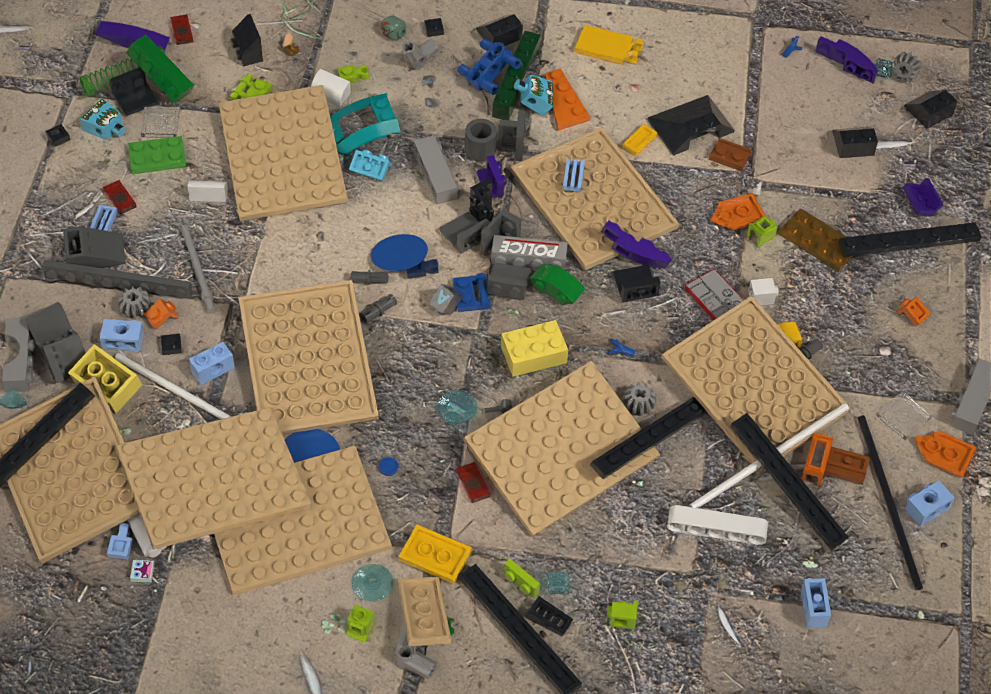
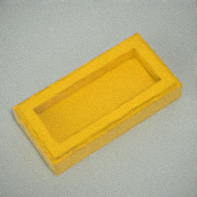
[622,124,658,157]

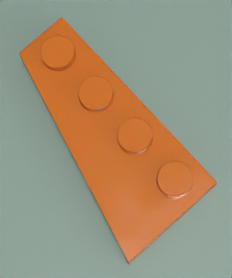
[545,68,590,131]

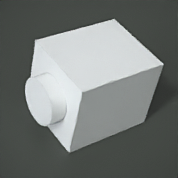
[748,278,779,305]

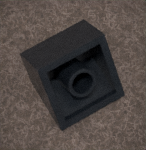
[230,14,263,67]
[476,14,523,46]
[904,90,957,129]
[832,127,878,158]

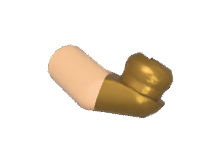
[282,34,299,55]

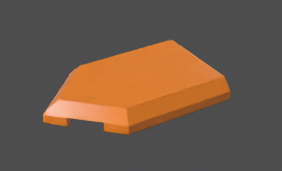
[710,193,765,230]
[914,431,977,478]

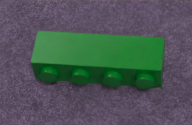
[126,35,194,103]

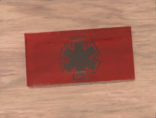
[170,14,193,45]
[103,180,137,215]
[456,462,490,503]

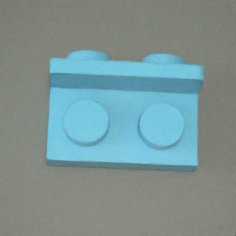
[349,149,392,182]

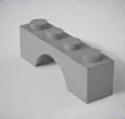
[2,317,35,392]

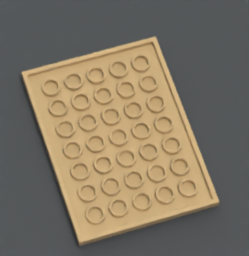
[219,85,348,221]
[510,127,679,270]
[239,280,379,435]
[661,296,851,474]
[463,361,660,537]
[0,377,140,564]
[116,407,311,550]
[214,446,392,596]

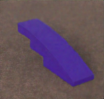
[95,21,170,52]

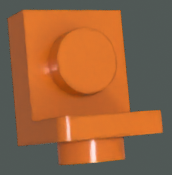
[896,296,931,326]

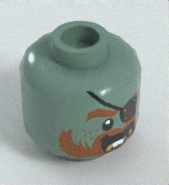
[381,16,406,41]

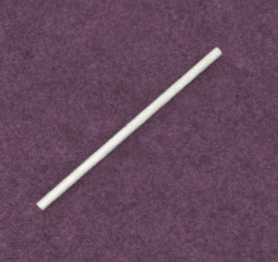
[115,353,232,419]
[689,403,849,508]

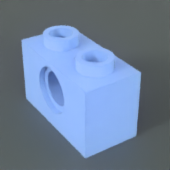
[100,319,144,352]
[189,342,235,385]
[905,480,955,527]
[801,578,831,628]

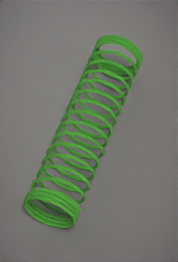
[79,46,166,97]

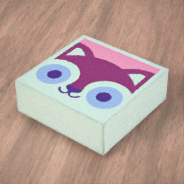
[130,560,155,583]

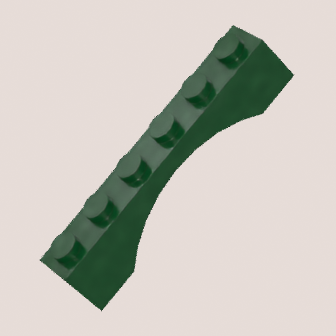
[492,31,541,120]

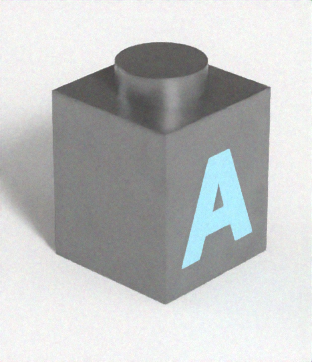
[429,284,463,315]

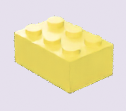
[501,320,568,377]
[68,344,142,414]

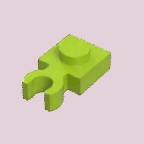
[338,65,369,83]

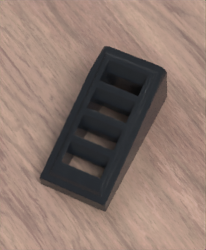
[525,596,573,637]

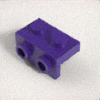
[476,155,506,198]
[902,178,943,216]

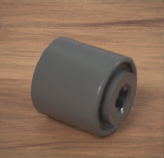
[465,119,497,161]

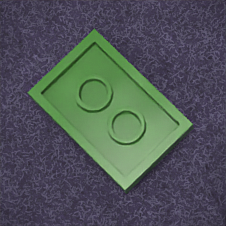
[128,136,186,174]

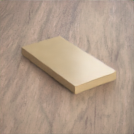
[397,577,451,646]

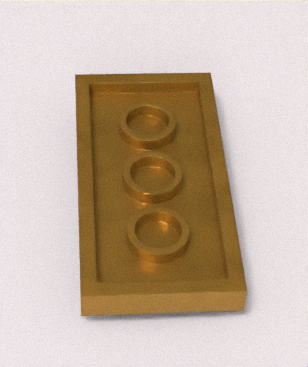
[778,208,853,272]

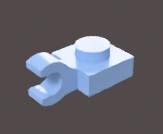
[107,523,133,560]

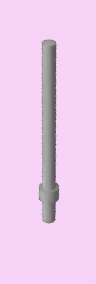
[181,225,215,313]

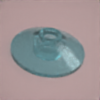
[352,564,393,602]

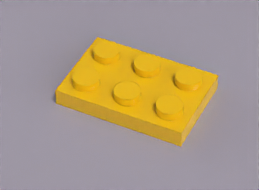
[398,525,472,584]

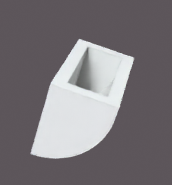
[311,69,351,107]
[188,181,228,202]

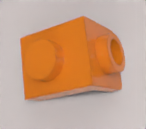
[144,299,178,329]

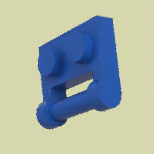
[453,273,491,312]

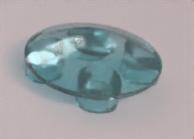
[438,390,477,426]

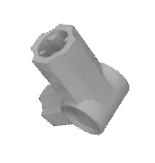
[401,39,439,70]
[396,625,437,680]

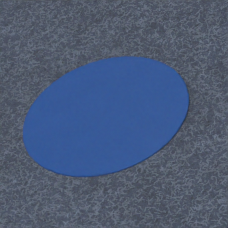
[371,234,428,271]
[285,429,340,463]

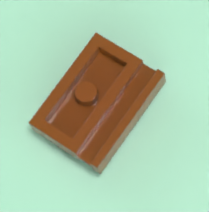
[709,138,752,171]
[824,446,870,485]

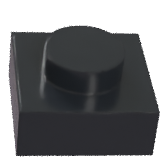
[424,18,444,37]
[45,124,71,147]
[161,333,182,355]

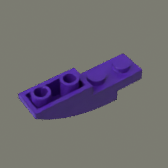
[815,36,878,84]
[601,220,672,269]

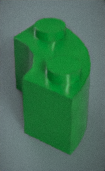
[529,264,585,305]

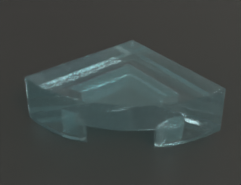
[0,389,27,409]

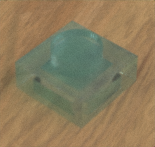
[875,58,893,79]
[548,572,570,594]

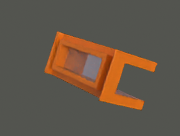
[801,433,833,487]

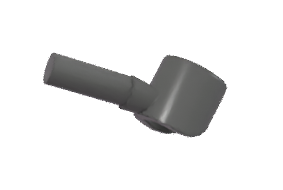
[484,399,512,414]

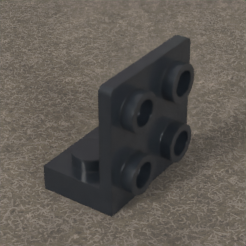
[109,67,158,116]
[469,178,494,222]
[613,265,661,302]

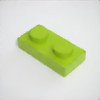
[504,558,540,598]

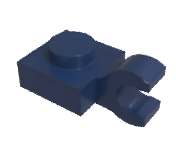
[406,259,439,278]

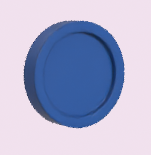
[379,457,399,476]

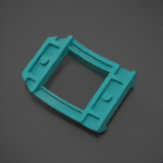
[330,93,401,156]

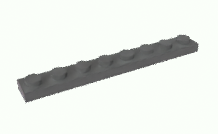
[42,260,193,299]

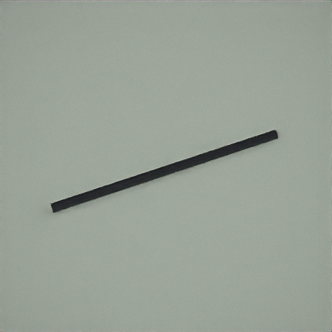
[858,415,923,590]

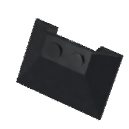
[647,95,735,156]

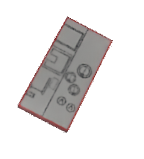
[685,269,744,320]

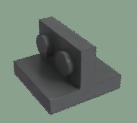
[498,110,526,161]

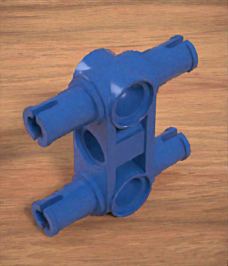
[457,38,521,95]

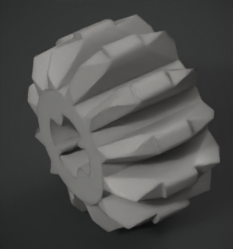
[891,51,922,82]
[117,286,151,319]
[623,382,657,416]

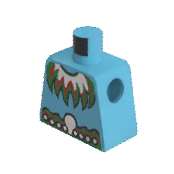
[514,75,553,116]
[80,98,126,140]

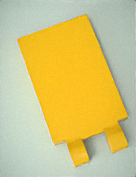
[574,25,644,65]

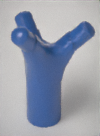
[782,36,802,58]
[608,338,636,357]

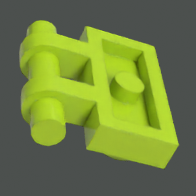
[229,73,273,101]

